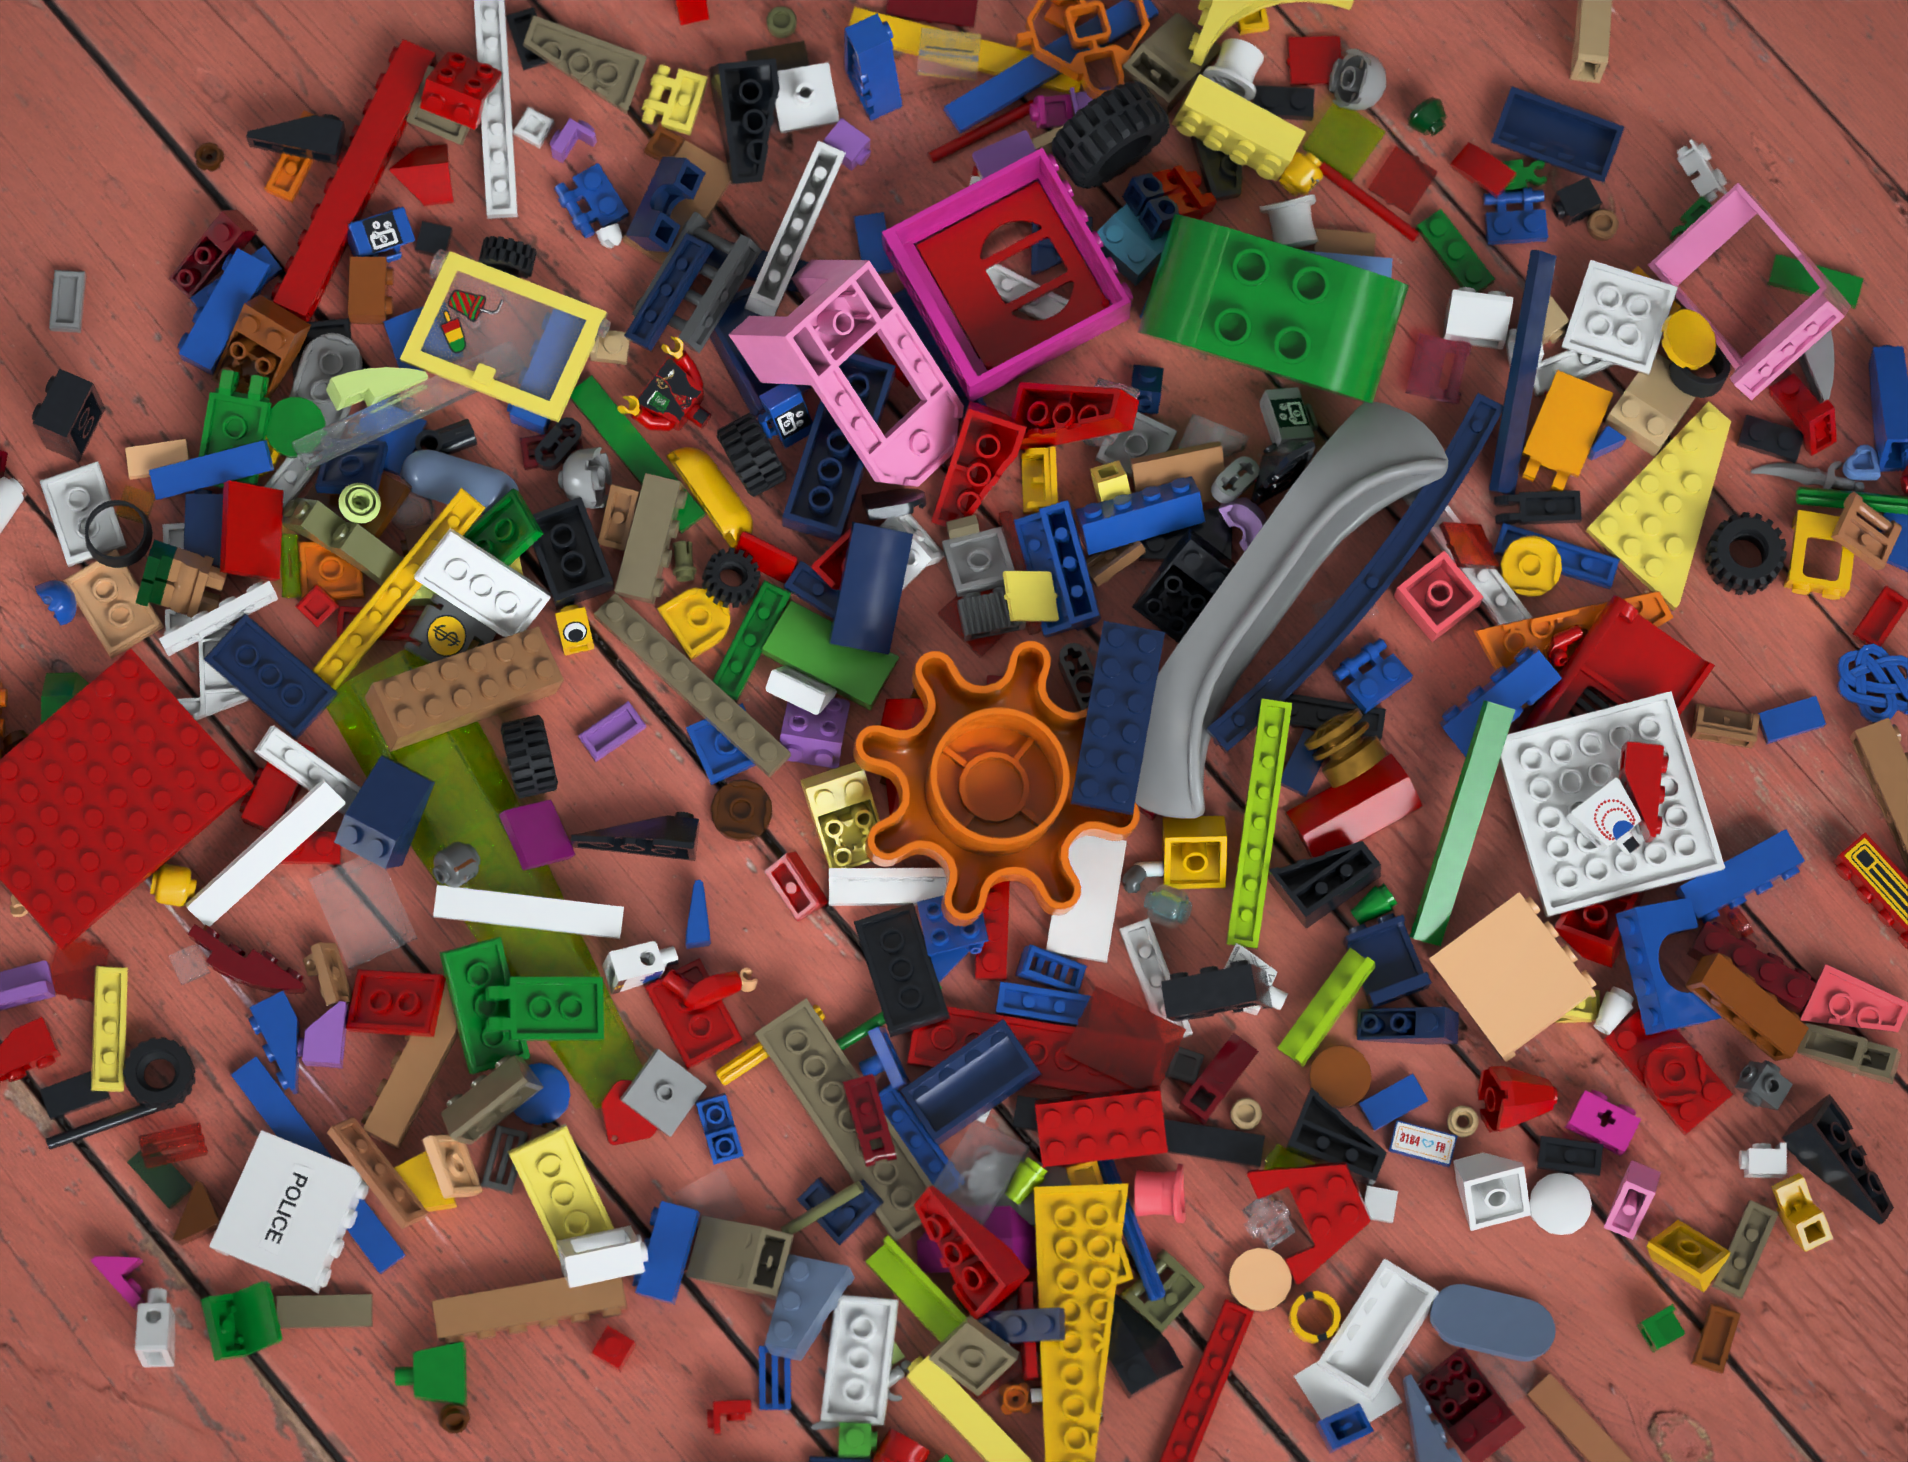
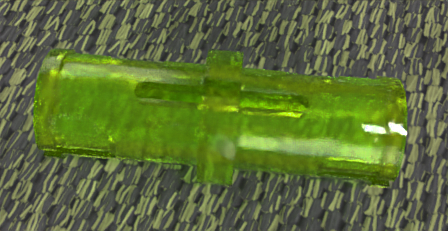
[280,534,302,598]

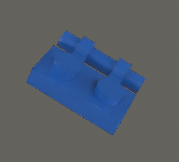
[554,163,629,239]
[1483,187,1548,245]
[1332,638,1413,714]

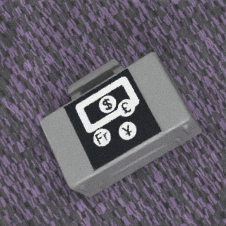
[1259,387,1318,446]

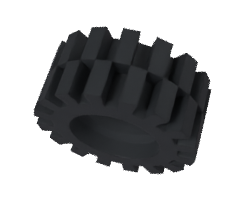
[478,236,537,279]
[702,548,760,608]

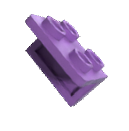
[780,698,850,769]

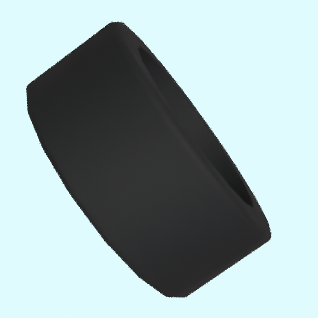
[1669,344,1731,398]

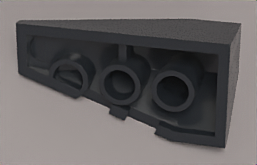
[709,58,780,185]
[1251,440,1315,506]
[1782,1094,1894,1225]
[1107,1293,1183,1399]

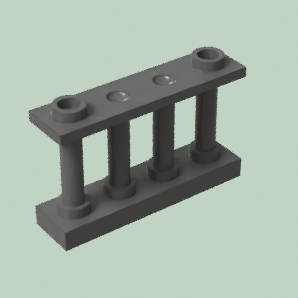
[632,211,762,354]

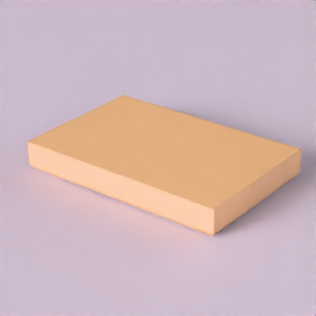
[63,549,164,659]

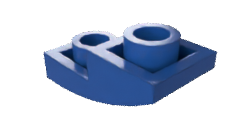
[695,1093,744,1165]

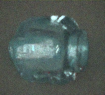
[1144,884,1192,929]

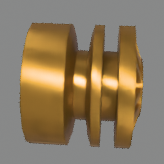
[1304,708,1387,788]

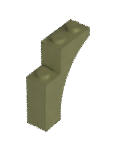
[282,497,404,586]

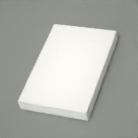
[40,461,127,567]

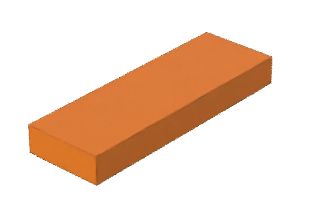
[264,110,316,204]

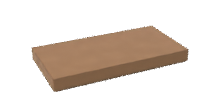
[623,140,731,264]

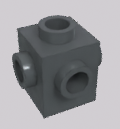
[1735,1060,1793,1110]

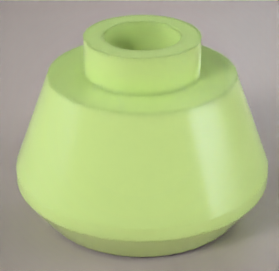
[338,483,381,524]

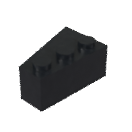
[1269,841,1381,929]
[1161,960,1272,1022]
[1285,1087,1387,1186]

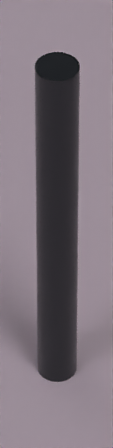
[45,1104,168,1150]

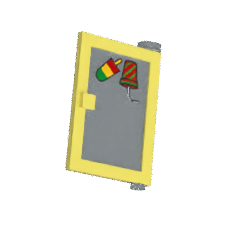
[400,249,611,423]

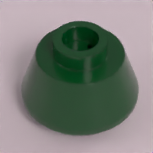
[1408,97,1447,136]

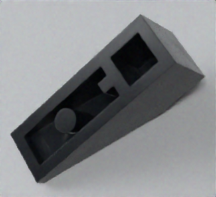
[246,114,346,165]

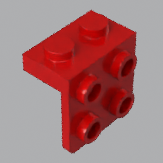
[420,52,502,130]

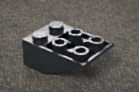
[1132,528,1236,643]

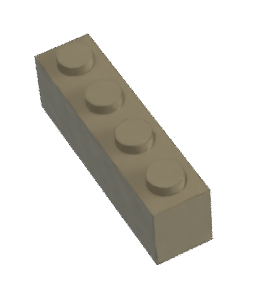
[614,473,687,604]

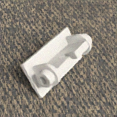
[1677,139,1727,202]

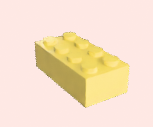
[1171,74,1306,181]

